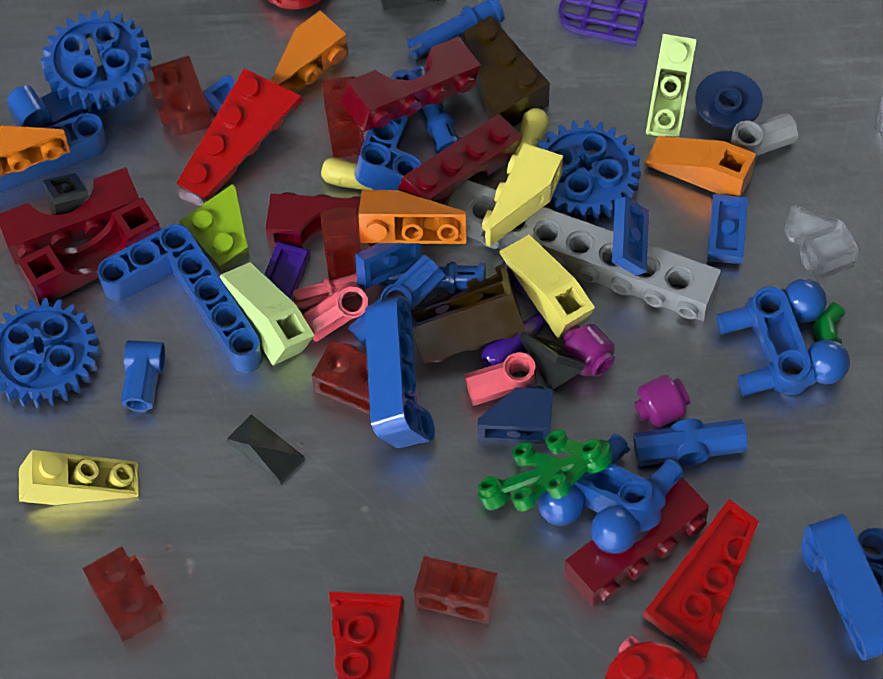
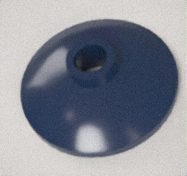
[695,71,763,129]

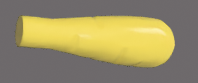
[515,108,549,155]
[321,157,373,190]

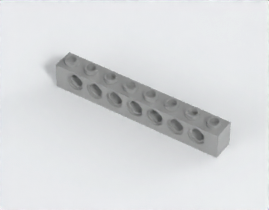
[447,180,721,321]

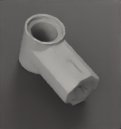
[730,113,799,161]

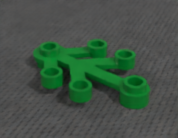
[478,430,612,511]

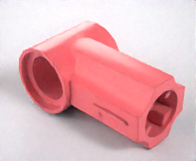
[302,282,368,342]
[464,352,537,406]

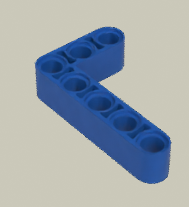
[0,113,108,193]
[97,224,263,373]

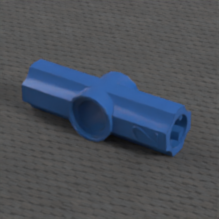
[348,254,446,347]
[633,419,748,466]

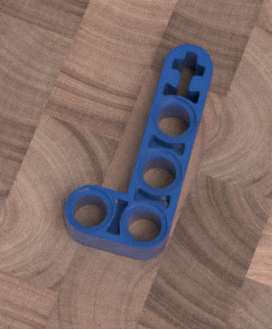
[7,65,144,128]
[354,70,422,190]
[365,297,435,449]
[801,514,883,661]

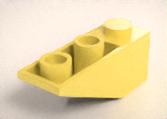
[482,143,563,247]
[499,235,595,339]
[19,450,139,505]

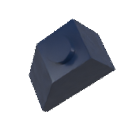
[477,385,553,444]

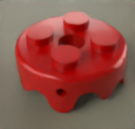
[604,641,699,679]

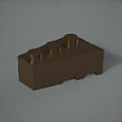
[463,15,550,127]
[411,263,525,364]

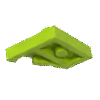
[179,184,249,273]

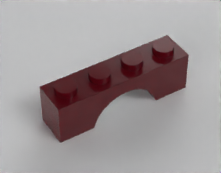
[341,37,481,132]
[398,114,522,204]
[0,167,140,265]
[265,192,378,248]
[18,197,161,307]
[564,478,709,607]

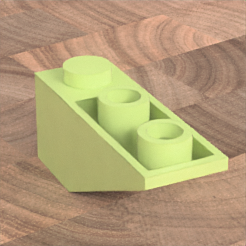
[645,34,697,138]
[220,262,315,366]

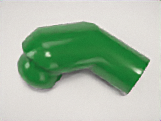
[813,302,845,344]

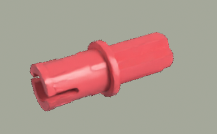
[293,273,359,310]

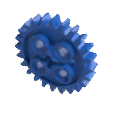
[41,10,152,109]
[538,120,641,222]
[0,298,101,408]

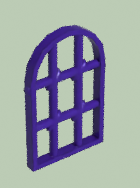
[559,0,648,45]

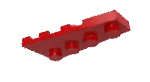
[176,68,304,201]
[642,499,759,662]
[329,591,405,679]

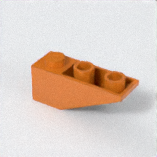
[270,11,348,93]
[0,125,70,177]
[644,136,756,197]
[358,190,467,244]

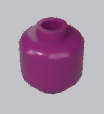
[562,324,615,377]
[634,374,691,428]

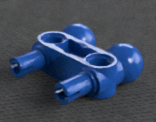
[716,278,850,397]
[538,434,684,554]

